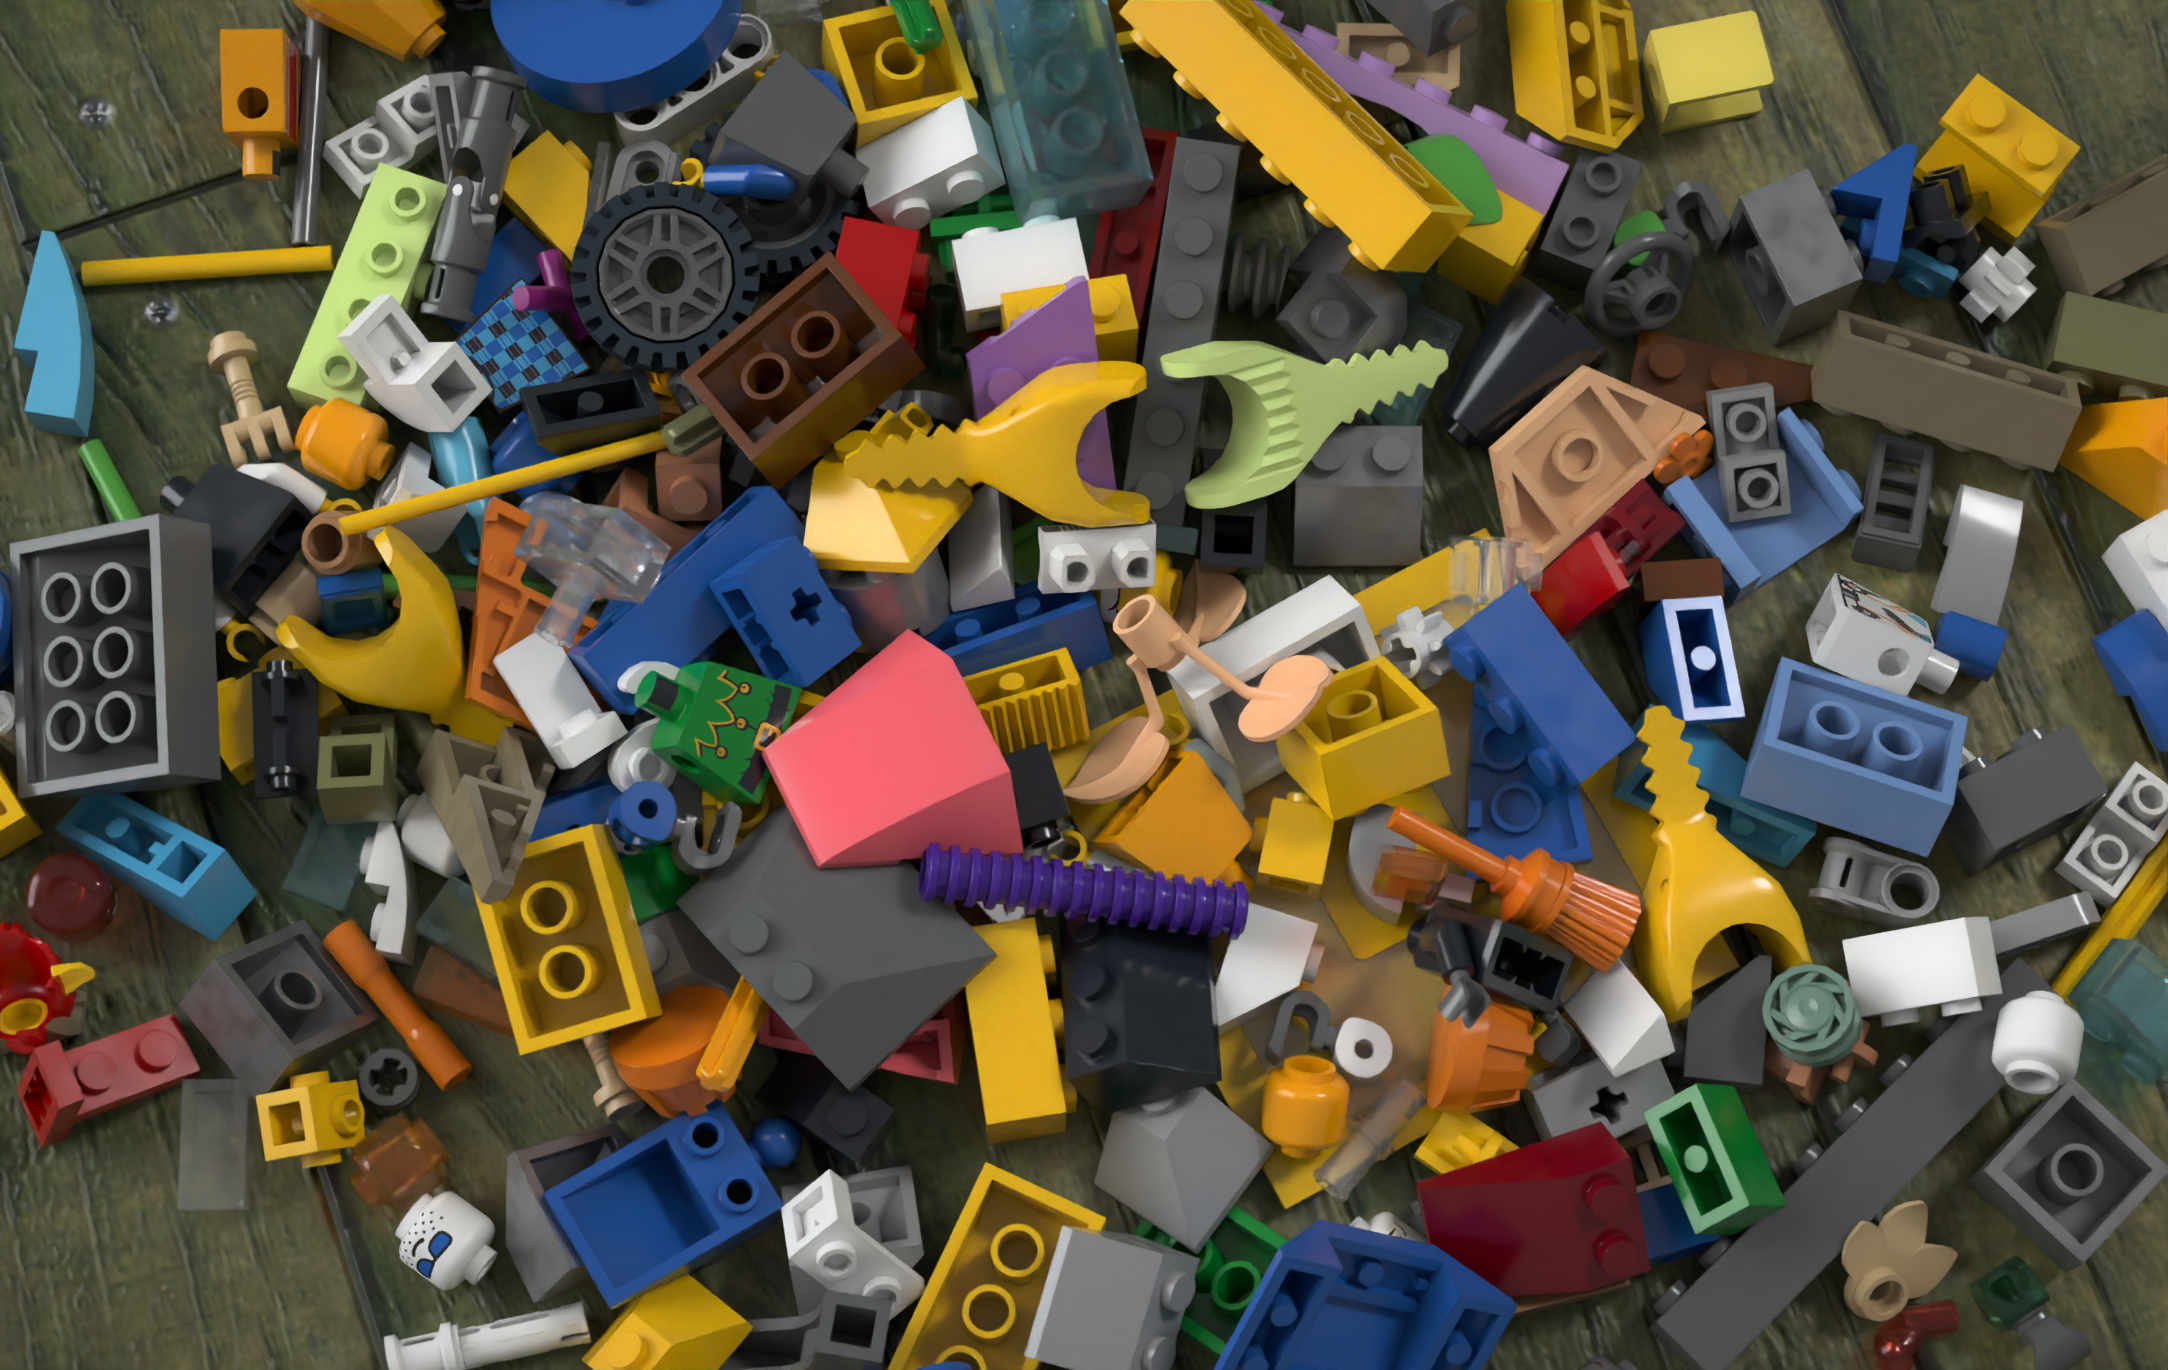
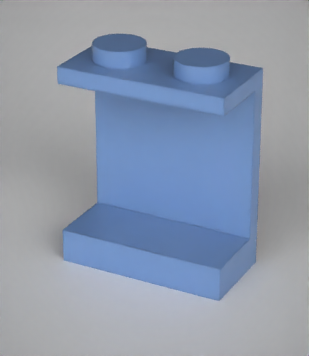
[1661,407,1864,606]

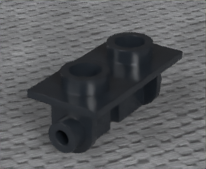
[252,660,320,799]

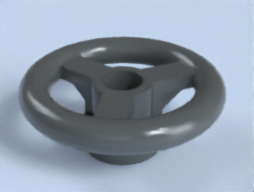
[1584,231,1695,338]

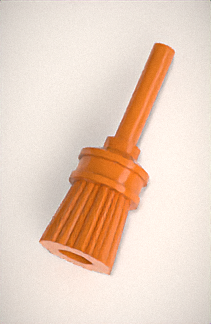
[1387,805,1642,974]

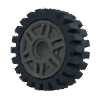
[571,181,760,373]

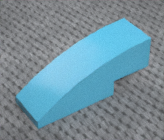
[14,230,95,438]

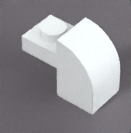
[338,294,493,432]

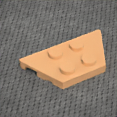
[1488,365,1706,584]

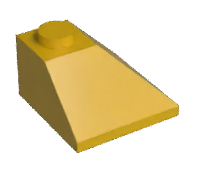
[803,430,974,573]
[581,1273,754,1370]

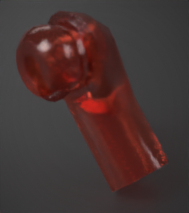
[1872,1299,1958,1370]

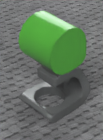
[1610,181,1730,279]

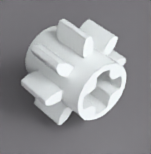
[1958,246,2037,323]
[1380,606,1454,690]

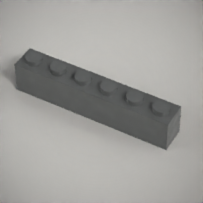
[1123,137,1243,527]

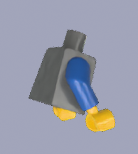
[672,50,870,205]

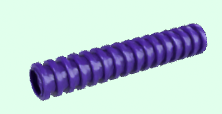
[919,842,1249,940]

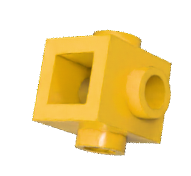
[256,1071,367,1169]

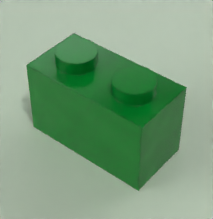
[1643,1083,1787,1235]

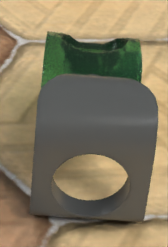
[1970,1255,2092,1370]

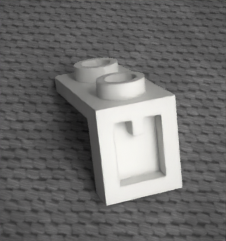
[493,627,628,769]
[781,1169,926,1321]

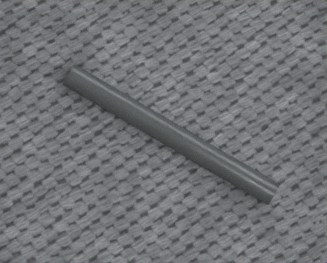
[291,16,331,248]

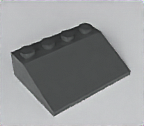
[9,514,221,800]

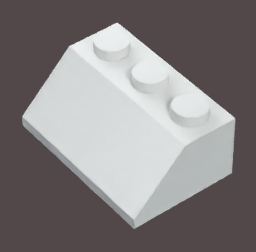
[1166,575,1381,795]

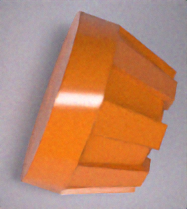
[608,984,742,1119]
[1425,985,1534,1115]

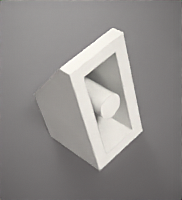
[1215,902,1325,1036]

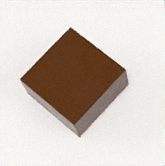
[1631,558,1725,623]

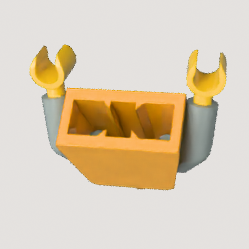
[1050,713,1255,893]

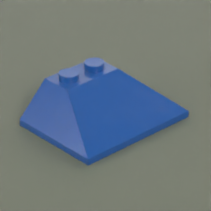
[1213,1219,1517,1370]

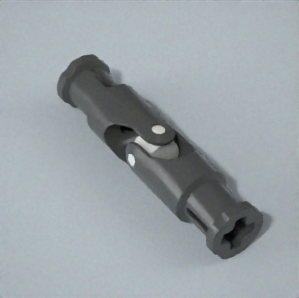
[419,66,528,325]

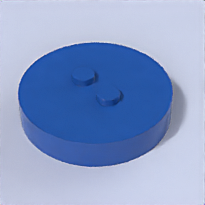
[490,0,743,113]

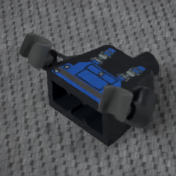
[1407,904,1583,1068]

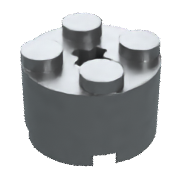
[819,546,952,653]

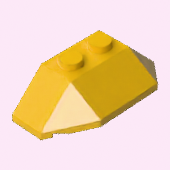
[1506,0,1644,154]

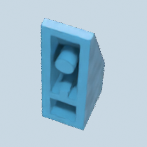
[1613,703,1817,869]
[54,793,257,942]

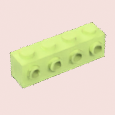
[287,162,447,414]

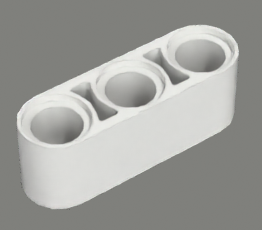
[614,14,775,146]

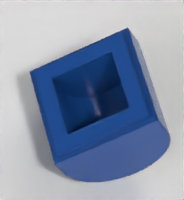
[1932,610,2008,682]

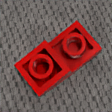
[1526,531,1630,643]

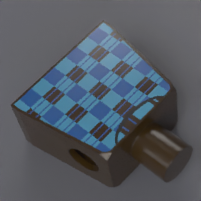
[453,277,593,429]

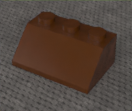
[680,251,926,491]

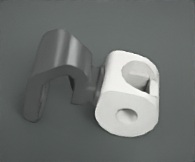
[1265,990,1393,1085]

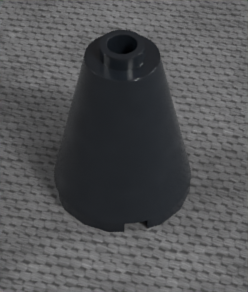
[1439,274,1609,451]

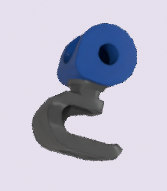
[608,780,742,878]

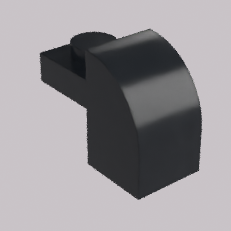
[1199,448,1267,575]

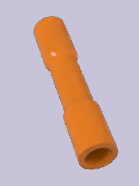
[322,919,473,1092]

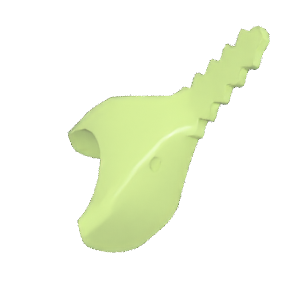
[1160,340,1448,509]

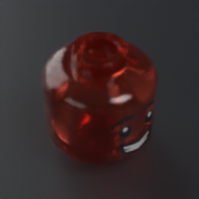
[25,852,118,943]

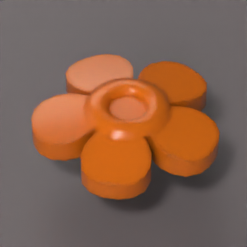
[1653,429,1714,489]

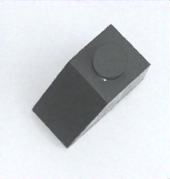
[1666,955,1772,1095]

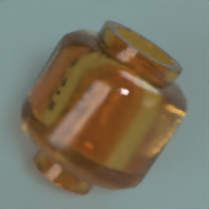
[349,1115,451,1213]

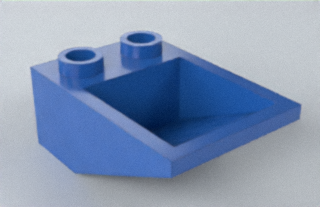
[543,1099,802,1310]

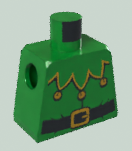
[634,661,802,806]

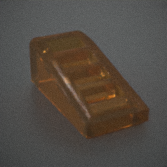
[1370,844,1448,906]
[413,945,515,1039]

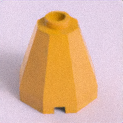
[292,0,447,62]

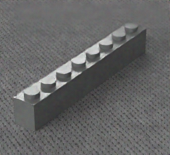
[1648,957,2073,1370]

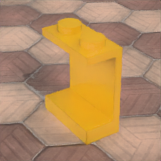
[1913,73,2081,247]

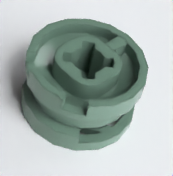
[1762,964,1863,1068]

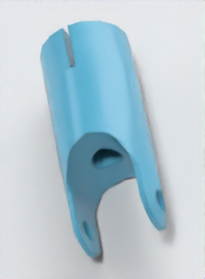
[426,416,503,567]

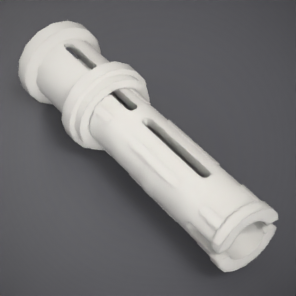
[384,1301,591,1370]

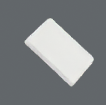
[948,484,1015,612]
[1564,958,1675,1077]

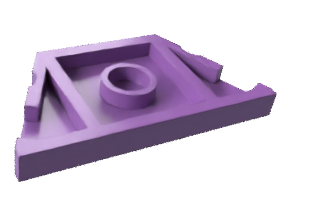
[966,275,1117,490]

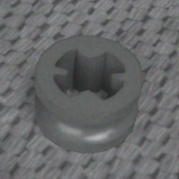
[359,1048,422,1111]

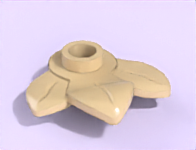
[1842,1200,1958,1321]

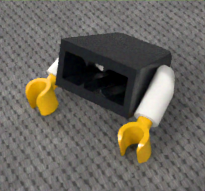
[160,463,362,663]

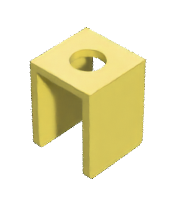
[1640,10,1774,134]

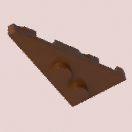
[1628,329,1820,434]

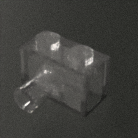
[512,498,672,649]

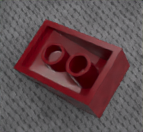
[1415,1121,1651,1296]

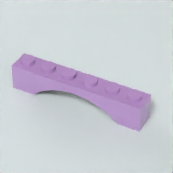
[1252,0,1571,222]

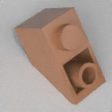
[655,435,727,534]

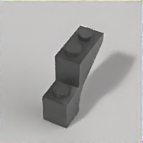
[718,1289,892,1370]

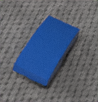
[2091,609,2168,752]

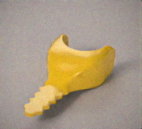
[844,361,1150,528]
[275,525,514,746]
[1632,705,1813,1024]

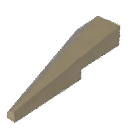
[415,725,556,905]

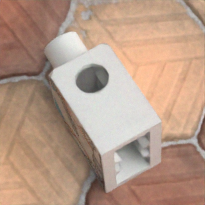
[1805,573,1959,697]

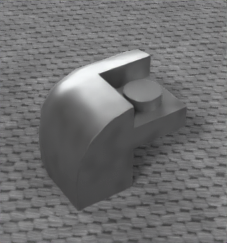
[1275,225,1407,365]

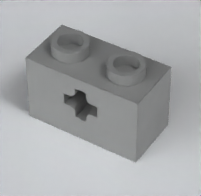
[1520,1047,1675,1141]

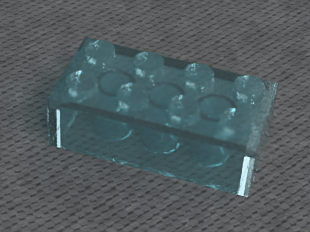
[961,0,1154,226]

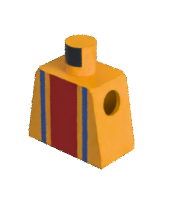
[220,29,303,181]

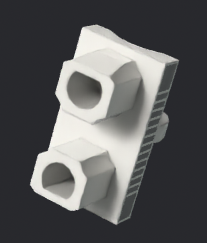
[1038,518,1156,594]

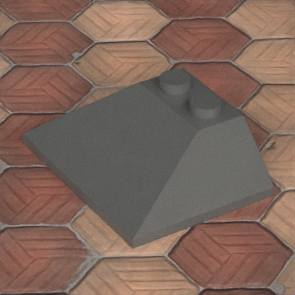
[676,802,998,1092]

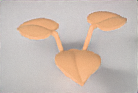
[1062,559,1333,804]

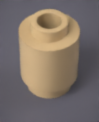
[248,558,331,646]

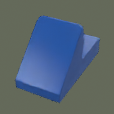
[1830,143,1918,284]

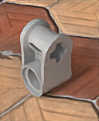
[1806,837,1940,931]

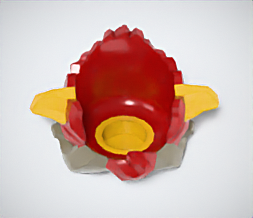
[0,921,96,1057]

